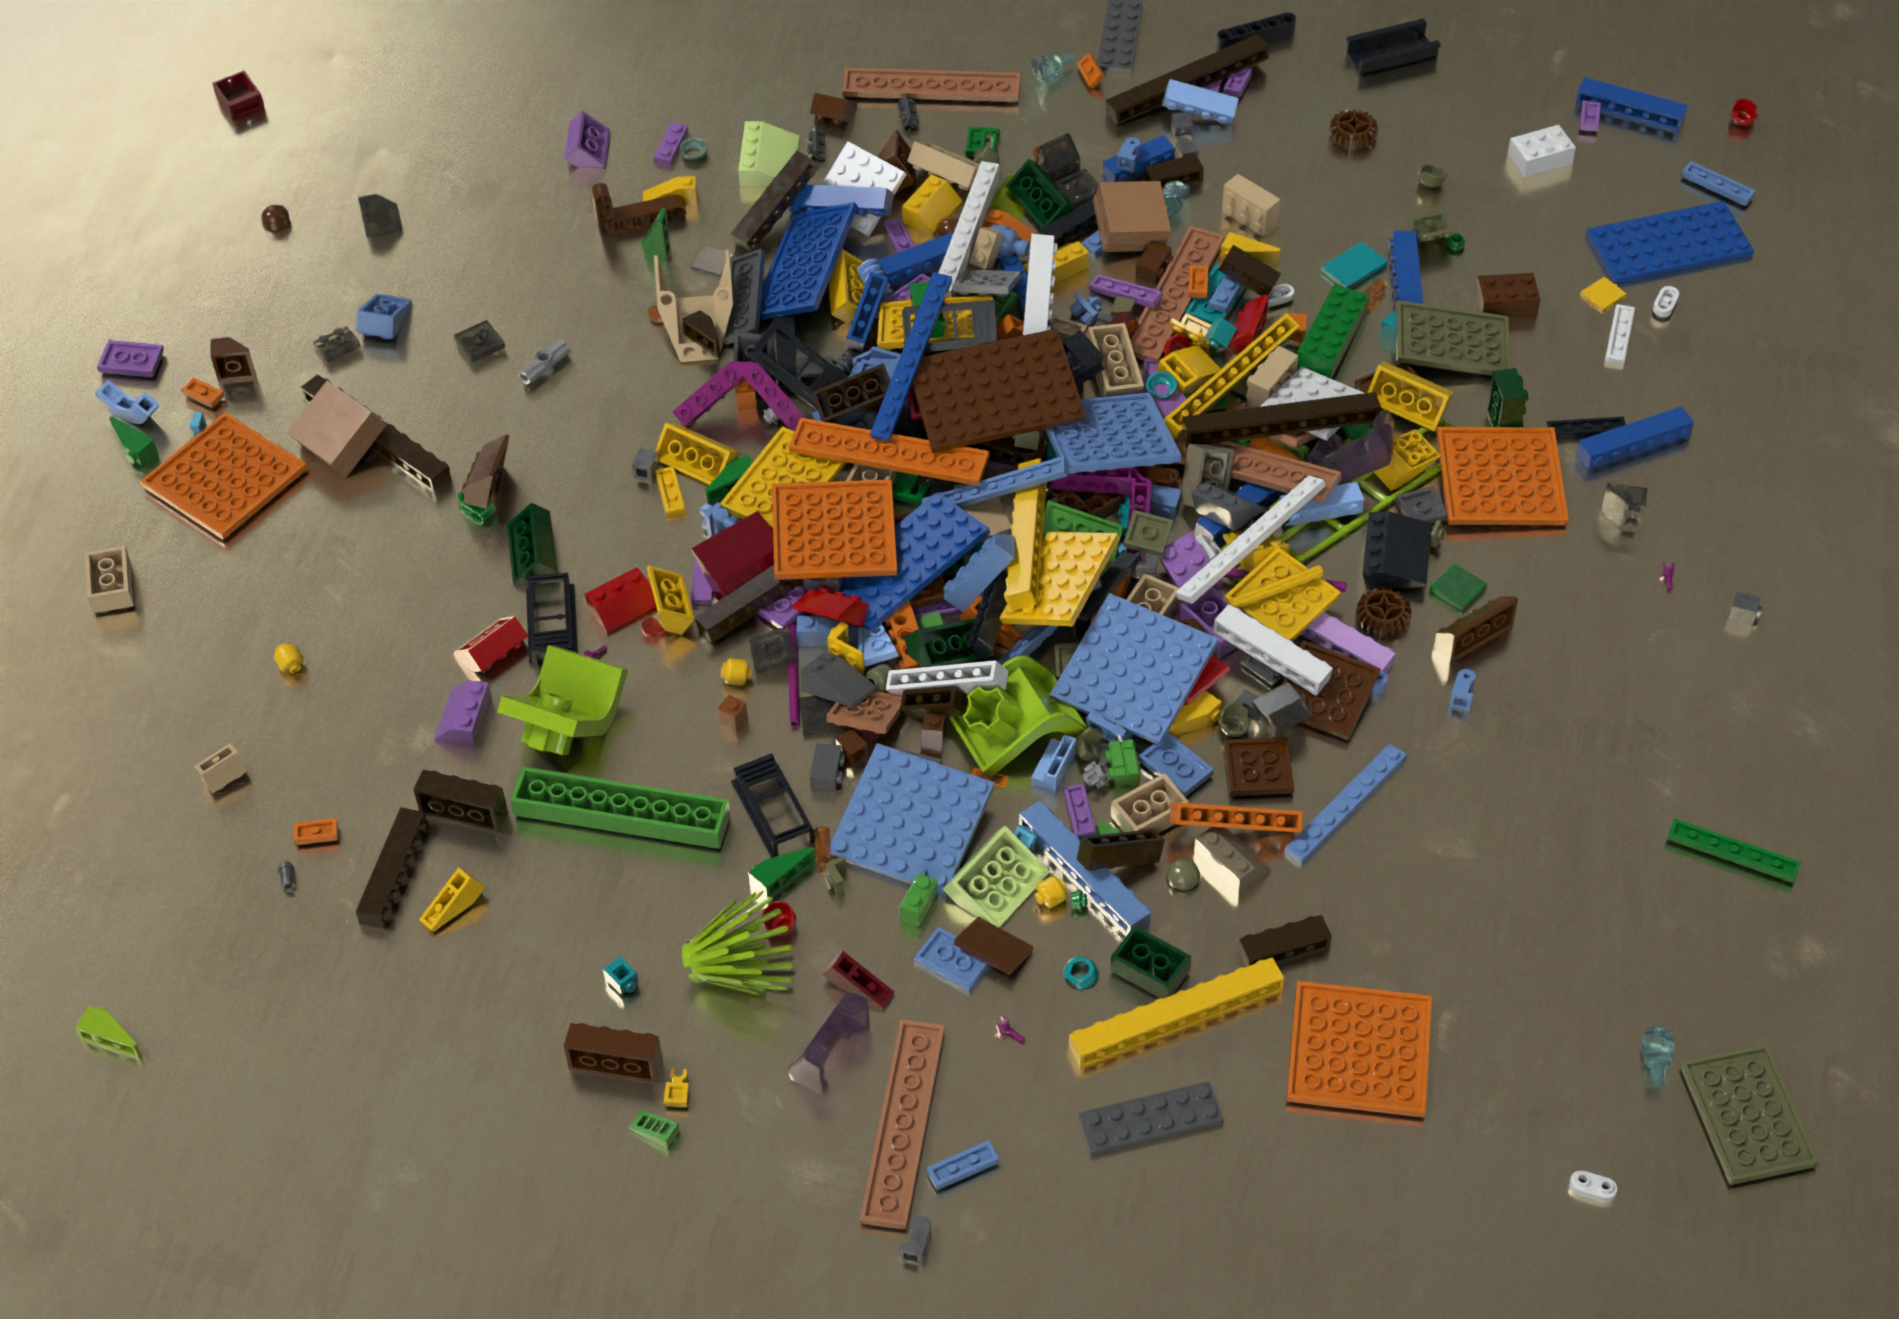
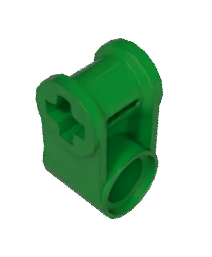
[457,492,496,524]

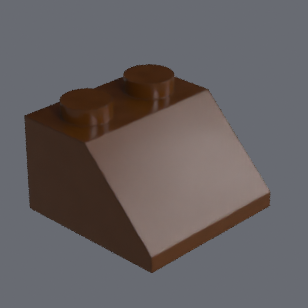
[810,92,857,124]
[210,337,256,382]

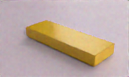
[655,466,686,517]

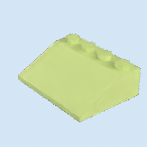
[738,121,800,187]
[942,826,1050,927]

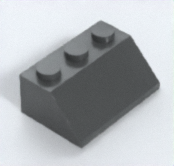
[1191,483,1264,531]

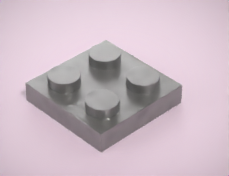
[1395,486,1448,524]

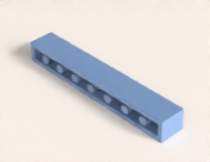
[1019,801,1151,935]

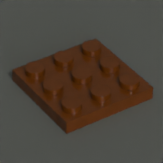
[1224,737,1294,796]

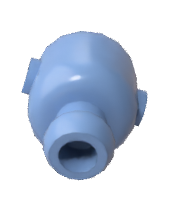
[990,224,1030,259]

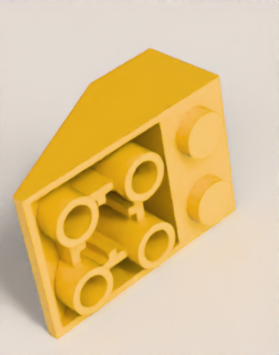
[1156,345,1221,394]
[1366,429,1441,491]
[1223,530,1289,572]

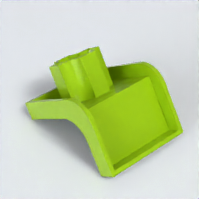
[497,645,629,755]
[949,656,1088,777]

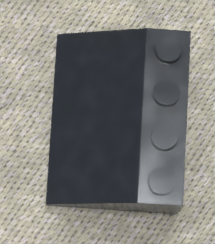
[1362,511,1432,589]

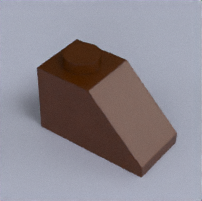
[920,713,945,759]

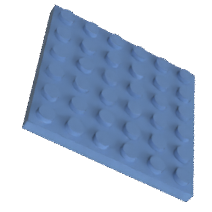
[1045,393,1181,474]
[1050,593,1219,745]
[826,743,995,896]

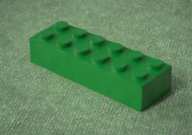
[1297,284,1369,379]

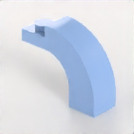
[95,380,160,424]

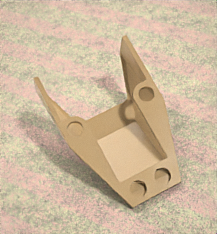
[654,250,733,363]

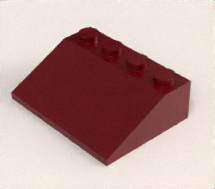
[690,511,774,601]

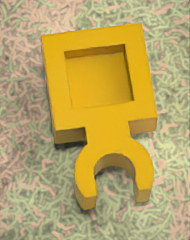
[664,1068,689,1107]

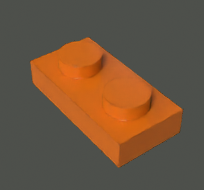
[1077,52,1105,89]
[1188,265,1208,298]
[181,377,224,408]
[294,818,338,846]

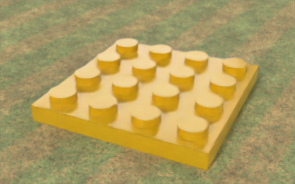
[1224,547,1341,642]

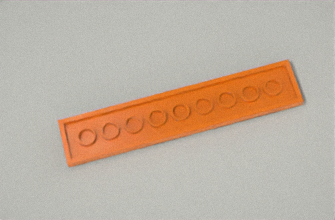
[789,418,990,486]

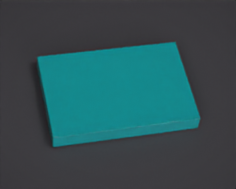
[1321,241,1388,289]

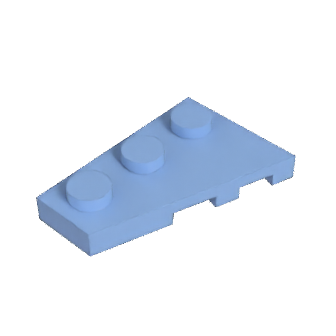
[858,624,899,667]

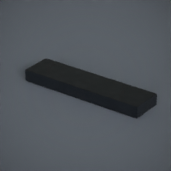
[1546,416,1626,440]

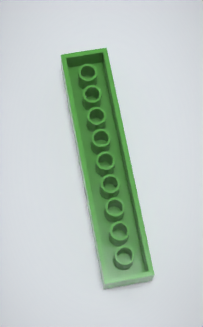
[510,767,730,849]

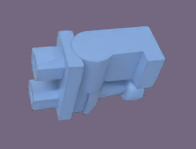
[699,502,735,538]

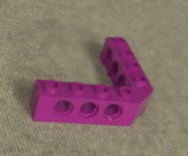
[672,361,805,432]
[1052,467,1152,563]

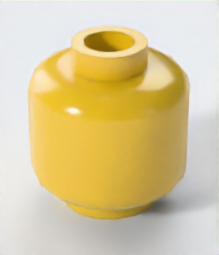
[273,642,304,674]
[721,658,752,686]
[1034,876,1068,908]

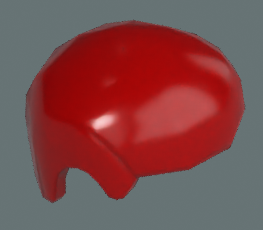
[1730,99,1758,127]
[1163,334,1192,357]
[762,901,797,937]

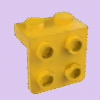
[1169,313,1211,350]
[827,621,865,676]

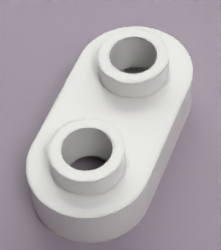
[1258,284,1294,307]
[1653,286,1679,317]
[1569,1171,1617,1203]

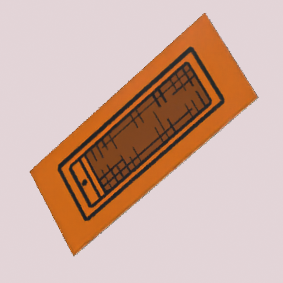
[971,767,1009,788]

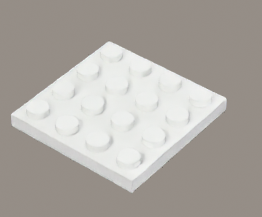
[822,142,907,237]
[1260,367,1364,441]

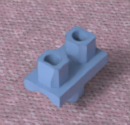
[1069,293,1103,327]

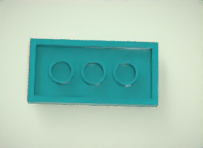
[1185,264,1245,325]

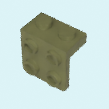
[1407,210,1457,242]

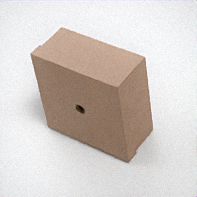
[1093,181,1171,252]
[287,381,387,478]

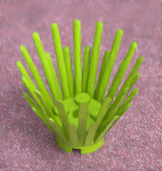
[682,890,795,995]

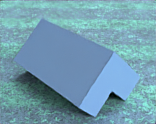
[1031,735,1076,794]

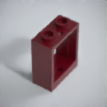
[212,70,265,120]

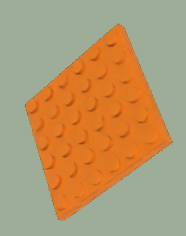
[140,412,308,540]
[1436,427,1569,525]
[772,480,897,580]
[1286,981,1432,1118]

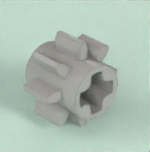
[1083,761,1110,789]

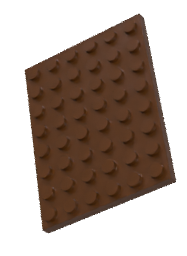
[912,328,1086,453]

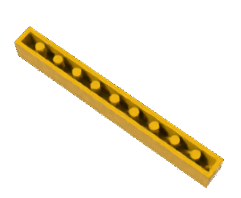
[1164,313,1300,440]
[1004,458,1047,611]
[1069,957,1284,1068]

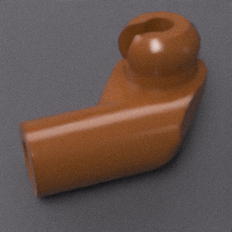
[648,306,663,323]

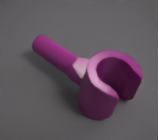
[1661,562,1675,590]
[583,645,607,658]
[996,1016,1025,1042]

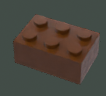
[1475,273,1540,317]

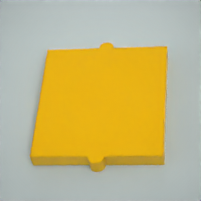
[1581,277,1626,311]

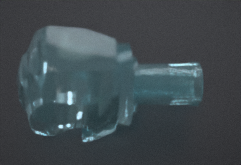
[1031,51,1074,82]
[1163,181,1189,222]
[1642,1026,1675,1087]

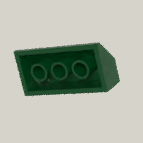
[1005,159,1077,228]
[507,503,557,586]
[904,618,994,667]

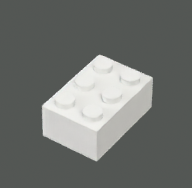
[1508,125,1576,177]

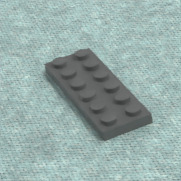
[1097,0,1143,74]
[723,248,765,345]
[1078,1081,1224,1157]

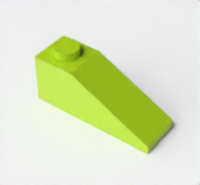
[75,1006,141,1058]

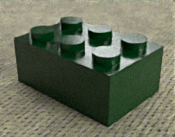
[1486,368,1528,427]
[1110,925,1191,998]

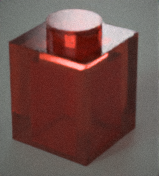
[1109,311,1139,340]

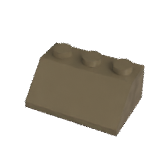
[1180,444,1234,507]
[1194,827,1270,894]

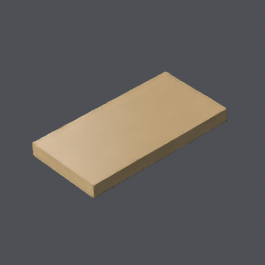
[954,483,1011,542]

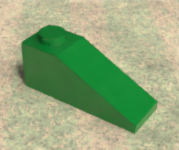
[641,208,671,261]
[109,416,158,467]
[705,454,753,504]
[749,847,815,898]

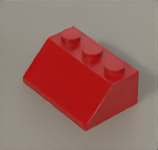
[1227,294,1269,356]
[585,567,657,635]
[792,588,869,628]
[454,616,528,673]
[1184,654,1230,705]

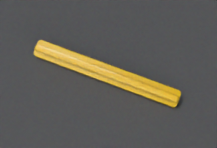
[1229,565,1324,609]

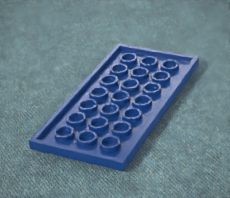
[1586,201,1754,284]
[760,202,858,320]
[831,492,991,632]

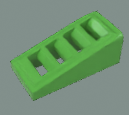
[993,291,1017,325]
[629,1110,680,1149]

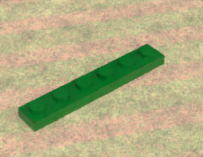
[1667,818,1801,883]

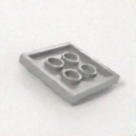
[953,269,1021,297]

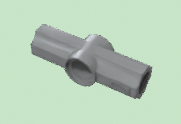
[518,339,570,385]

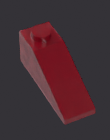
[822,951,895,1009]

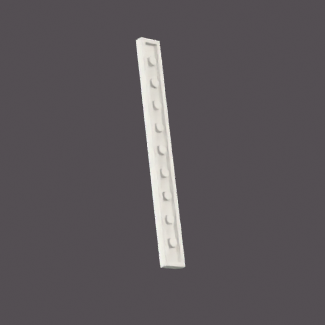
[1175,475,1325,604]

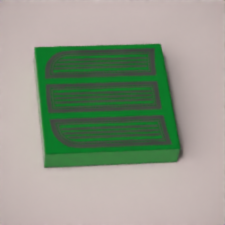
[1430,563,1487,612]

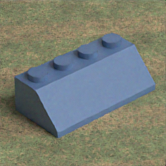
[944,534,1015,612]

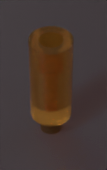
[1364,278,1387,306]
[814,826,830,869]

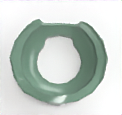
[680,138,707,161]

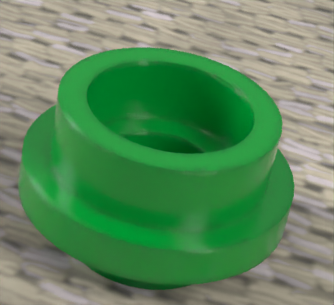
[1446,233,1465,250]
[1071,889,1088,911]

